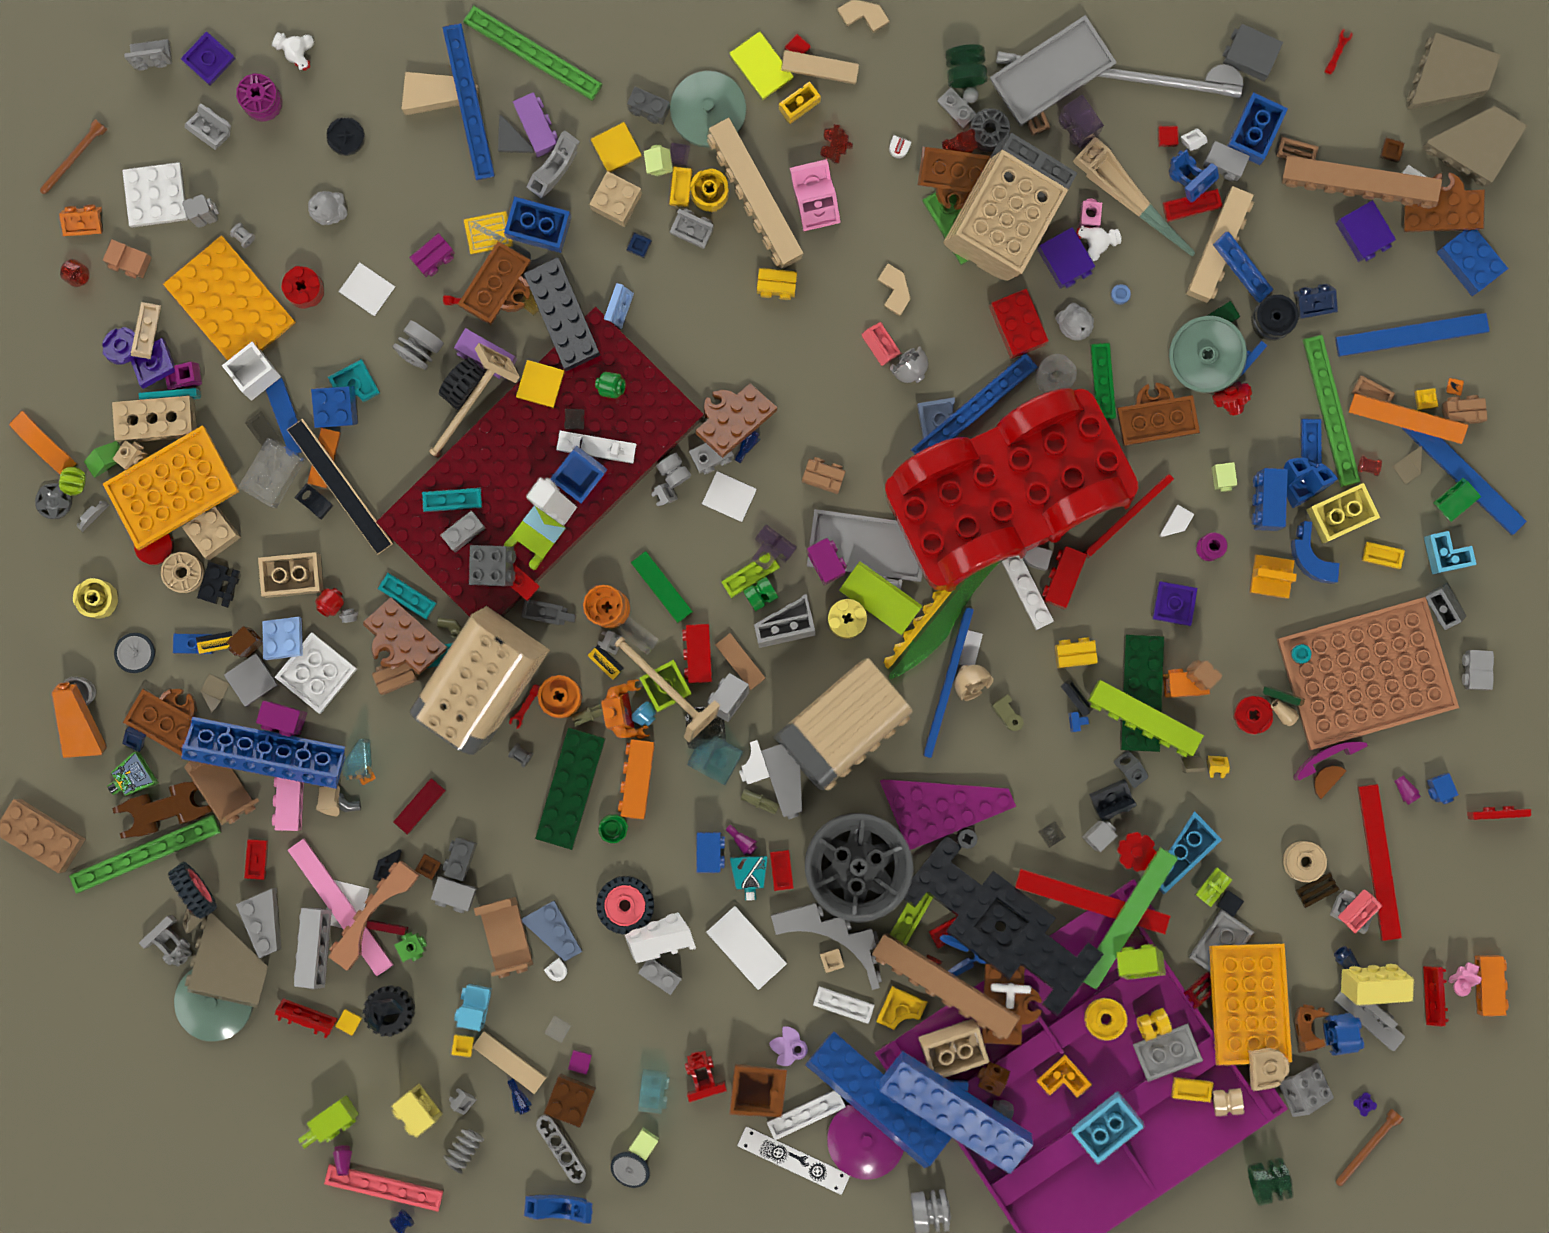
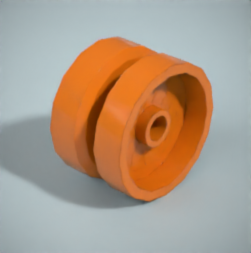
[538,675,582,718]

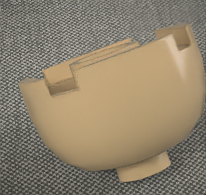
[954,665,994,701]

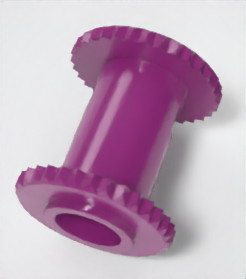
[1196,532,1228,562]

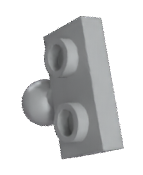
[937,87,979,129]

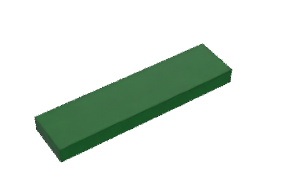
[1090,343,1116,420]
[631,551,693,623]

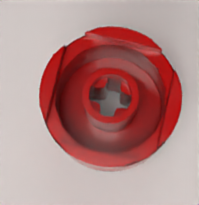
[281,266,324,309]

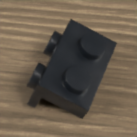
[1089,779,1137,821]

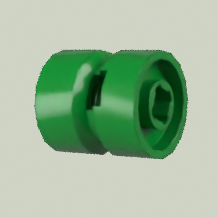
[743,577,779,612]

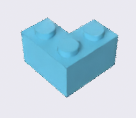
[1424,531,1477,575]
[454,984,492,1031]

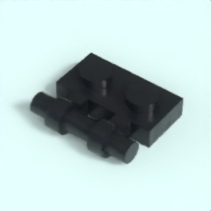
[197,562,240,608]

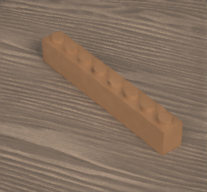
[1282,156,1442,209]
[872,933,1020,1039]

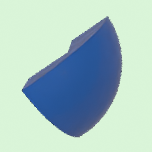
[1284,458,1338,508]

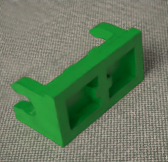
[1433,478,1481,522]

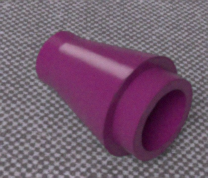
[1394,775,1421,805]
[333,1146,352,1176]

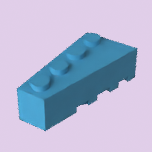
[1159,811,1222,894]

